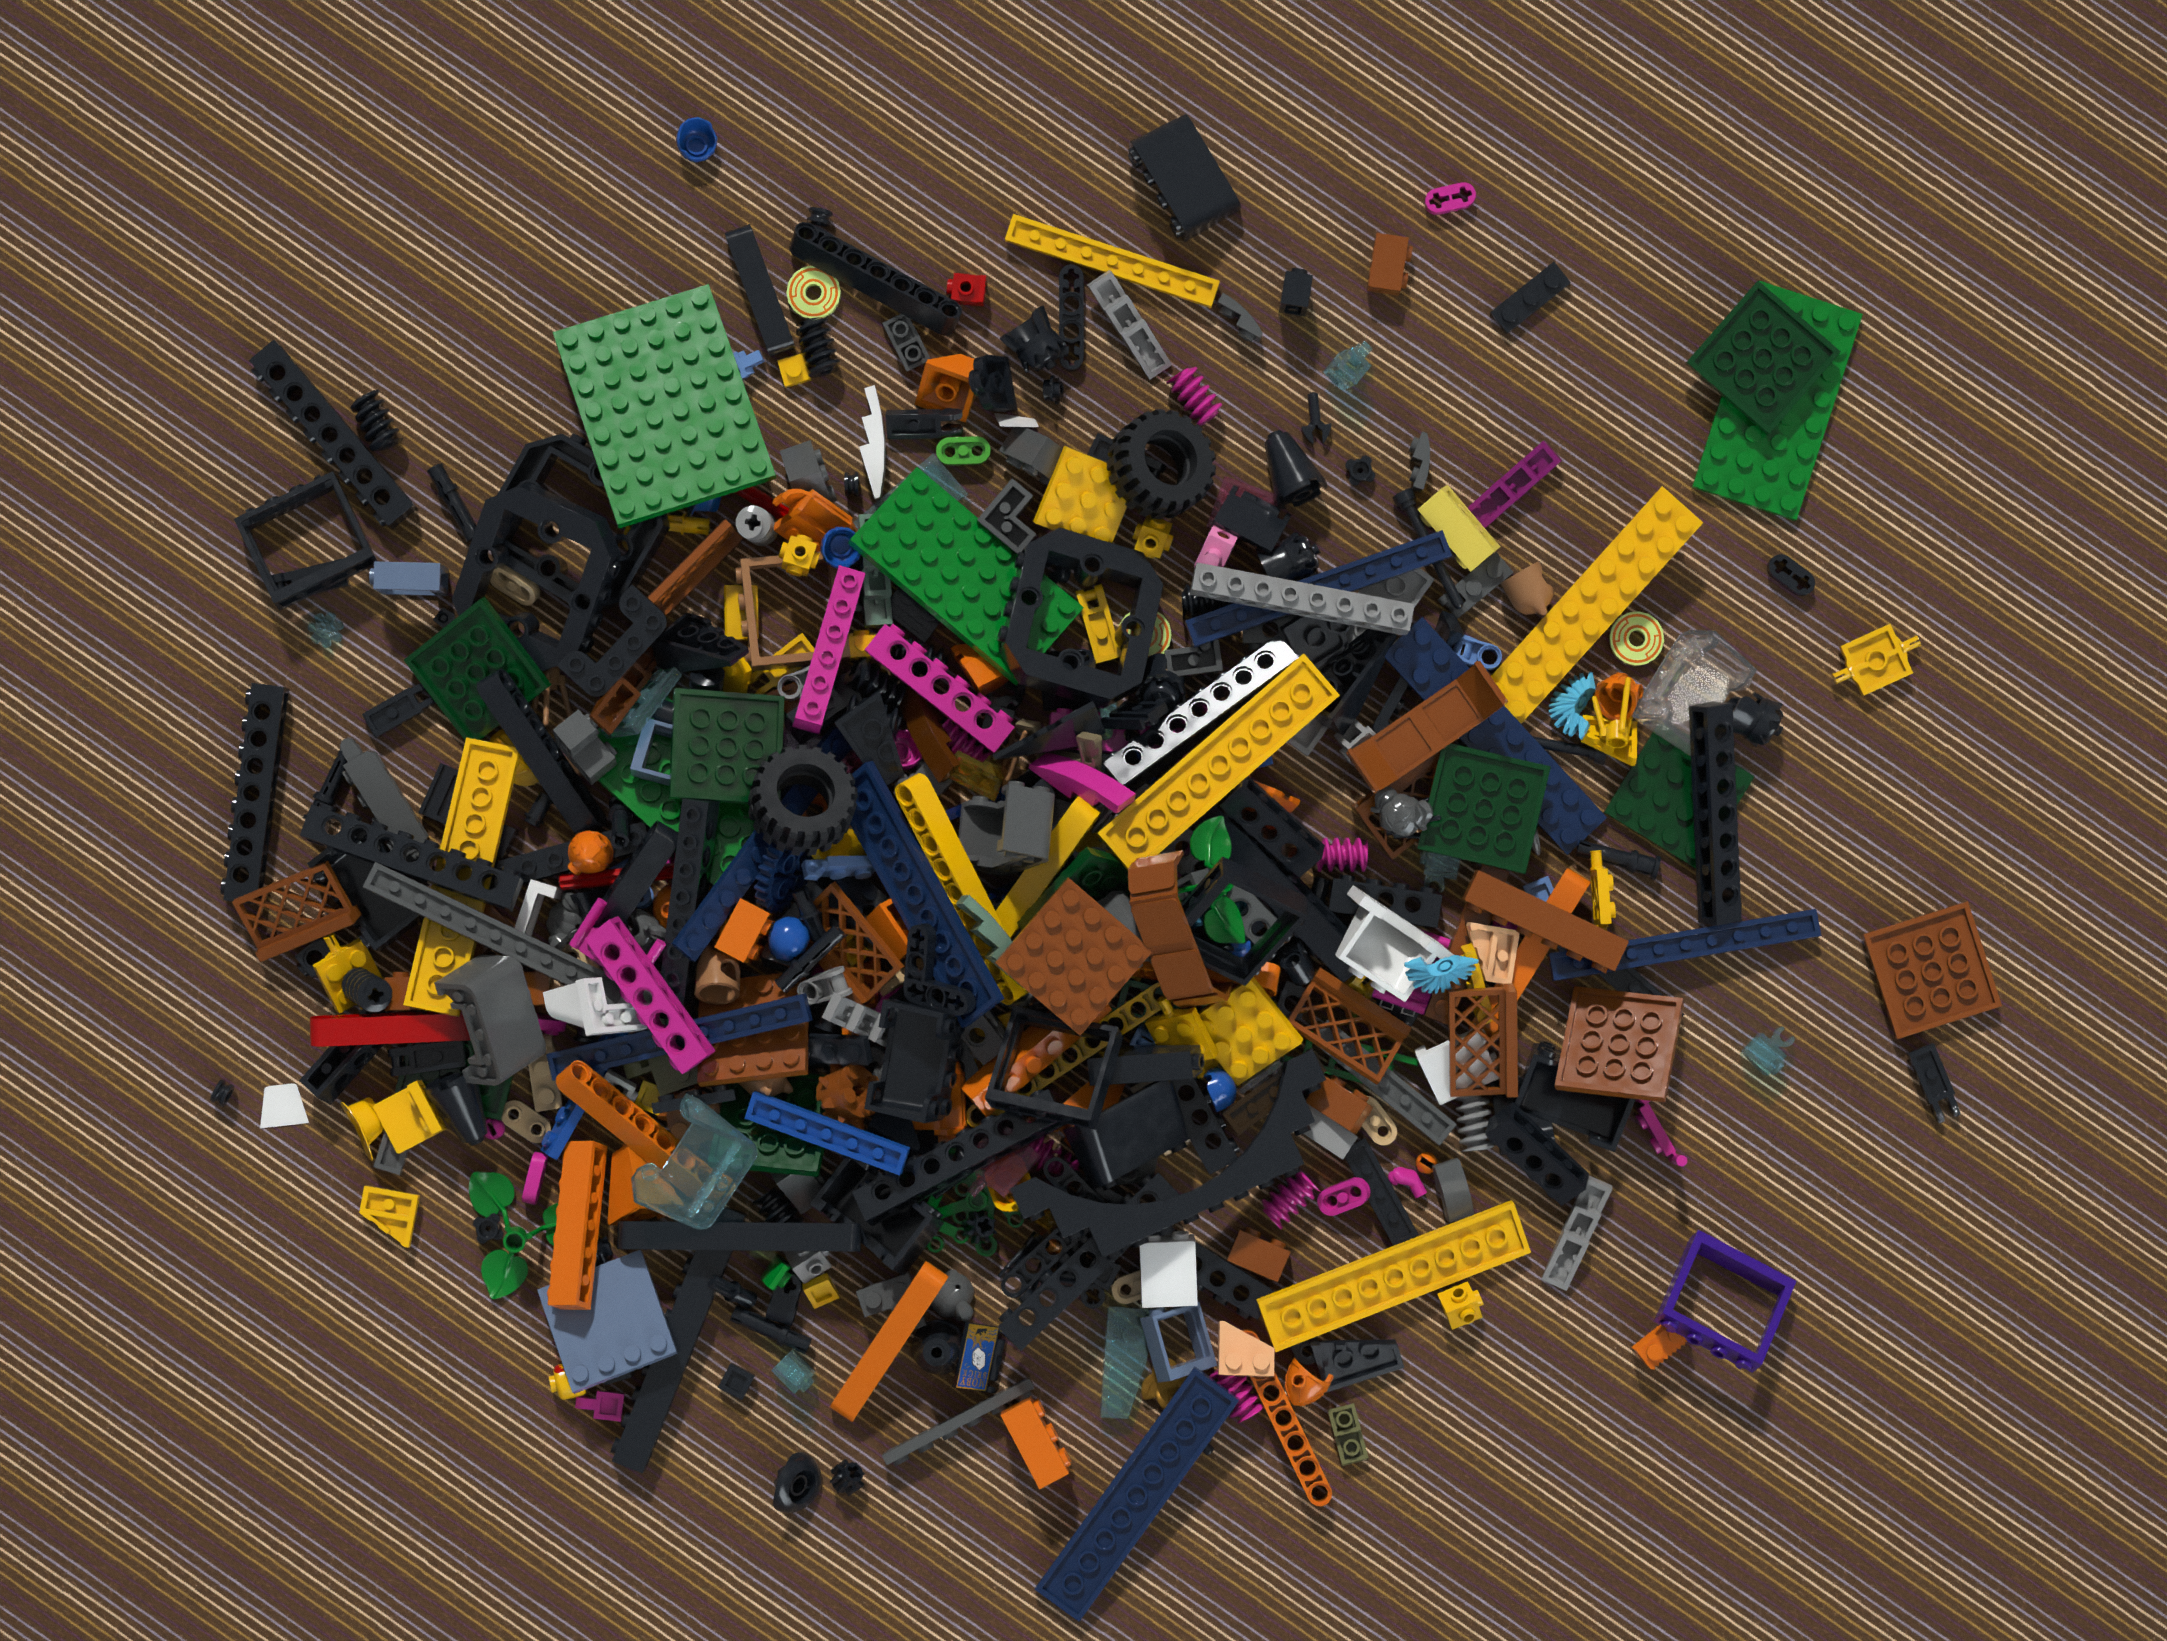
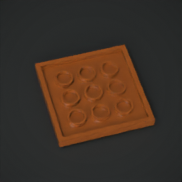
[995,877,1153,1036]
[1862,901,2002,1039]
[697,973,808,1087]
[1555,986,1684,1103]

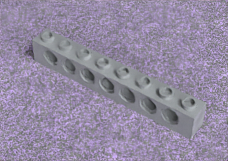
[1190,562,1415,636]

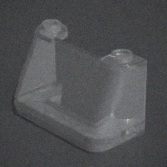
[1632,630,1757,756]

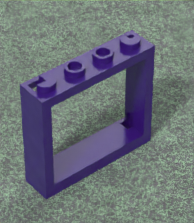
[1654,1230,1796,1373]

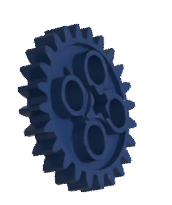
[754,844,812,914]

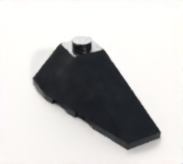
[652,613,749,673]
[1314,629,1397,736]
[991,701,1106,762]

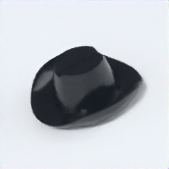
[773,1452,822,1513]

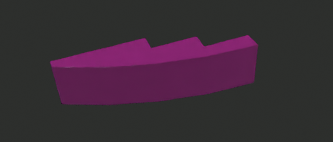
[1468,440,1562,528]

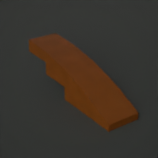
[589,647,657,735]
[899,684,961,783]

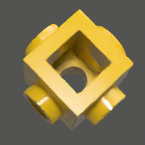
[1132,515,1174,558]
[778,534,820,576]
[1437,1281,1484,1330]

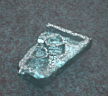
[600,667,682,739]

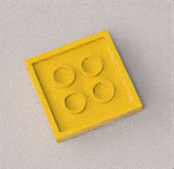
[1033,446,1127,543]
[1198,977,1303,1086]

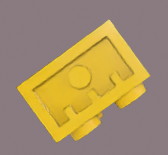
[373,1080,447,1154]

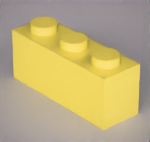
[1417,485,1501,572]

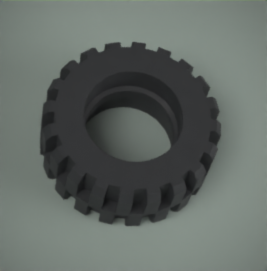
[1106,409,1216,519]
[748,745,858,856]

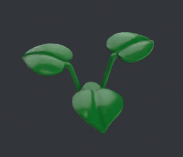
[1178,816,1245,944]
[469,1171,558,1299]

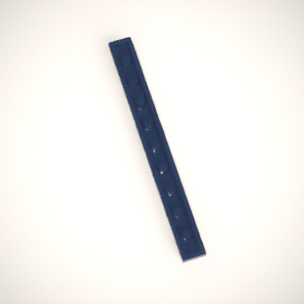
[1185,530,1452,648]
[671,726,852,962]
[1547,909,1822,982]
[546,993,813,1081]

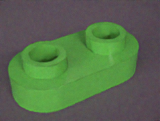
[936,436,991,466]

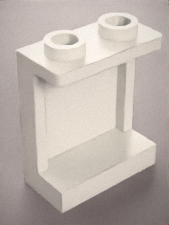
[514,879,564,936]
[1414,1023,1499,1105]
[1140,1231,1198,1308]

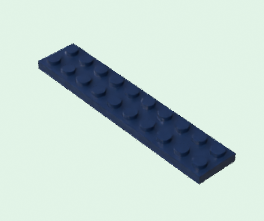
[1385,617,1607,855]
[850,761,1005,1028]
[1034,1366,1240,1622]

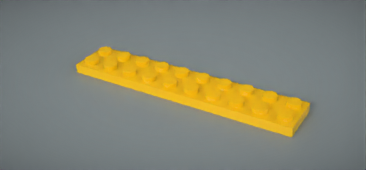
[1491,486,1703,724]
[1096,654,1340,870]
[403,737,520,1017]
[1256,1200,1531,1352]

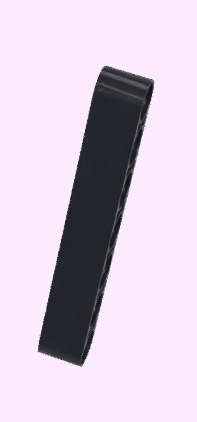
[789,222,962,336]
[476,669,606,834]

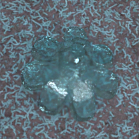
[308,612,344,648]

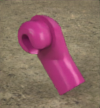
[1388,1167,1427,1199]

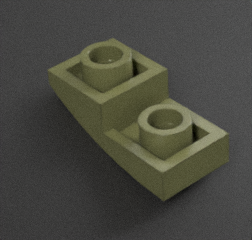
[1327,1403,1369,1466]

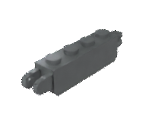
[339,737,429,862]

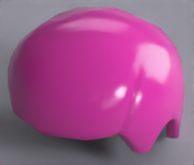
[895,729,922,771]

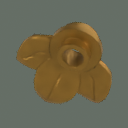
[1141,1358,1188,1409]

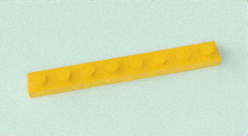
[1005,214,1220,308]

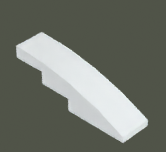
[859,385,886,502]

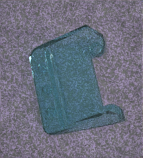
[631,1093,758,1230]

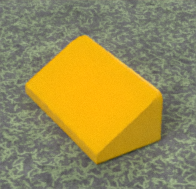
[724,585,759,641]

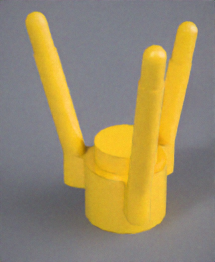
[1592,677,1634,748]

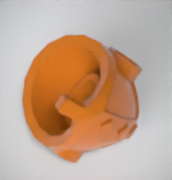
[1595,672,1643,720]
[568,830,614,875]
[1285,1358,1334,1406]

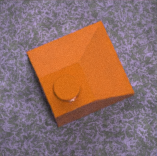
[914,354,976,423]

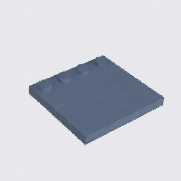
[537,1250,678,1394]

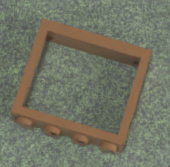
[735,552,851,671]

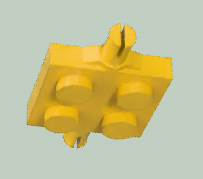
[1831,624,1921,696]
[1590,850,1616,931]
[312,933,383,1014]
[1145,996,1218,1079]

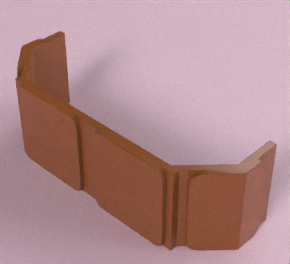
[1346,661,1508,794]
[1128,850,1234,1008]

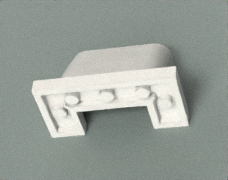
[1335,885,1454,1002]
[543,977,665,1036]

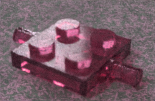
[966,1120,1042,1199]

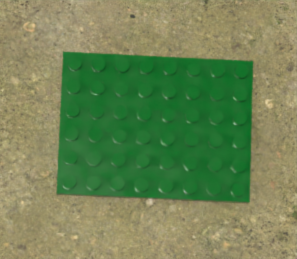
[553,284,776,529]

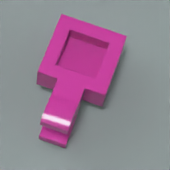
[575,1390,625,1422]

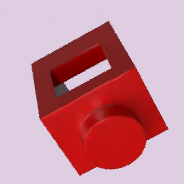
[946,273,987,307]

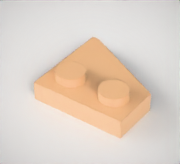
[1466,922,1520,984]
[1218,1321,1275,1377]

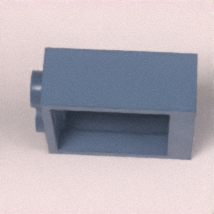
[369,561,449,596]
[630,717,672,786]
[1140,1302,1217,1382]

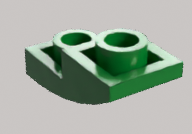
[760,1253,792,1291]

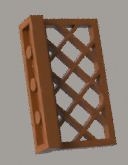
[647,519,744,617]
[1351,751,1440,860]
[232,860,361,962]
[796,882,905,1006]
[1288,967,1412,1085]
[1448,983,1518,1097]

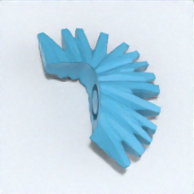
[1549,672,1596,739]
[1404,955,1479,994]

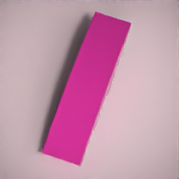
[1029,753,1136,814]

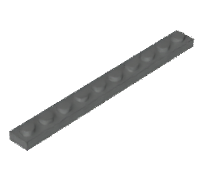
[363,862,621,1004]

